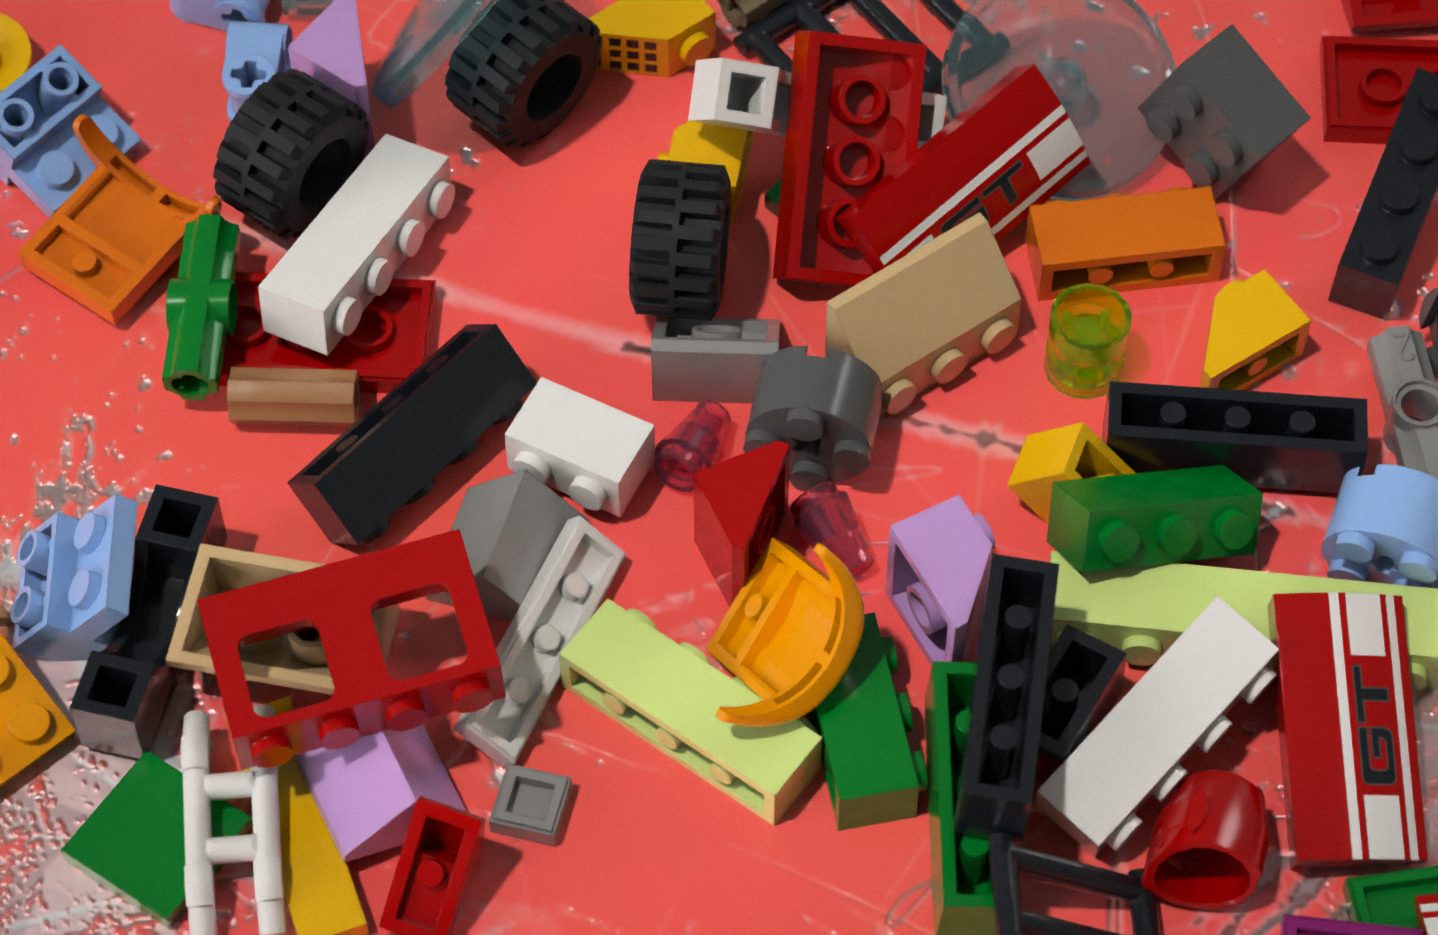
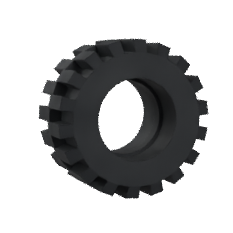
[445,0,602,148]
[213,69,369,239]
[629,159,731,321]

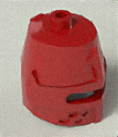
[1141,769,1269,909]

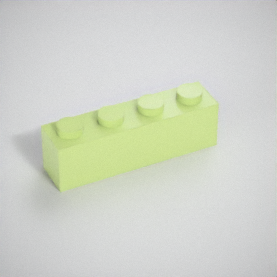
[559,598,822,826]

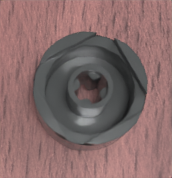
[743,346,882,492]

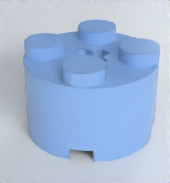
[1321,464,1438,589]

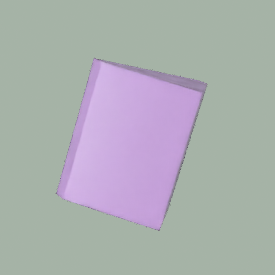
[288,0,375,160]
[293,724,467,863]

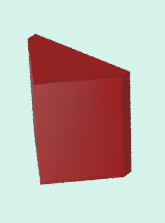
[693,440,790,608]

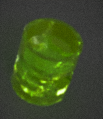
[1043,283,1132,399]

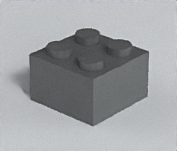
[1138,24,1311,200]

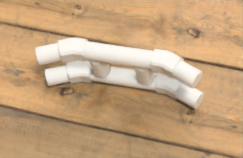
[181,704,287,935]

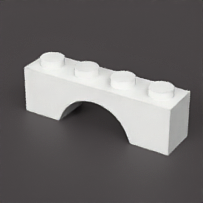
[688,57,947,149]

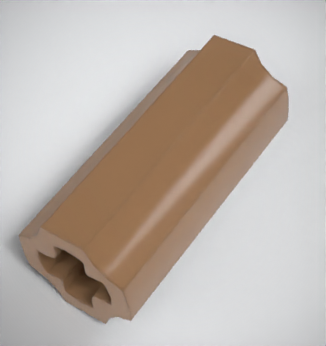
[227,367,360,426]

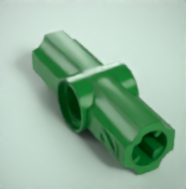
[162,214,241,400]

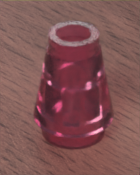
[654,400,731,492]
[790,481,874,578]

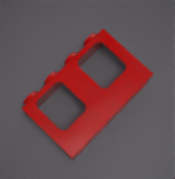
[197,529,506,770]

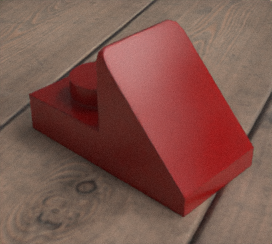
[378,796,485,935]

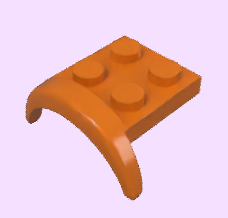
[17,114,222,325]

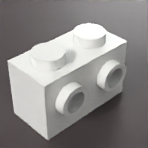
[505,377,655,517]

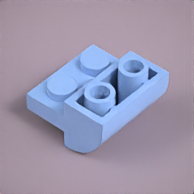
[0,44,141,218]
[11,493,138,661]

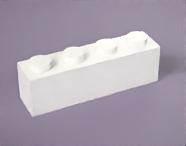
[258,134,455,356]
[1034,596,1279,858]

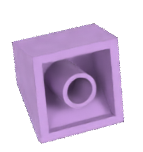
[885,494,995,667]

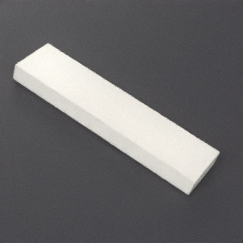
[453,515,626,767]

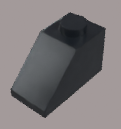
[1038,624,1127,764]

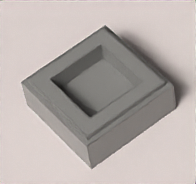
[489,763,573,847]

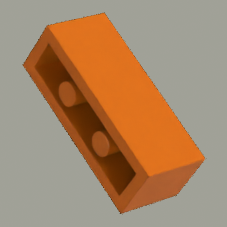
[1025,186,1226,301]

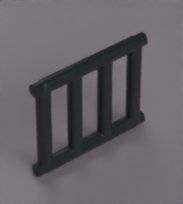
[733,0,1008,94]
[988,832,1161,935]

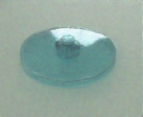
[371,0,498,109]
[942,0,1176,201]

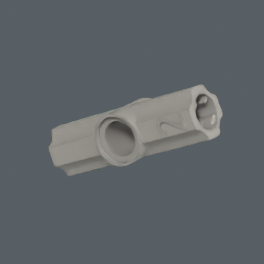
[1367,325,1438,479]

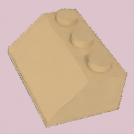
[825,212,1021,416]
[165,543,400,695]

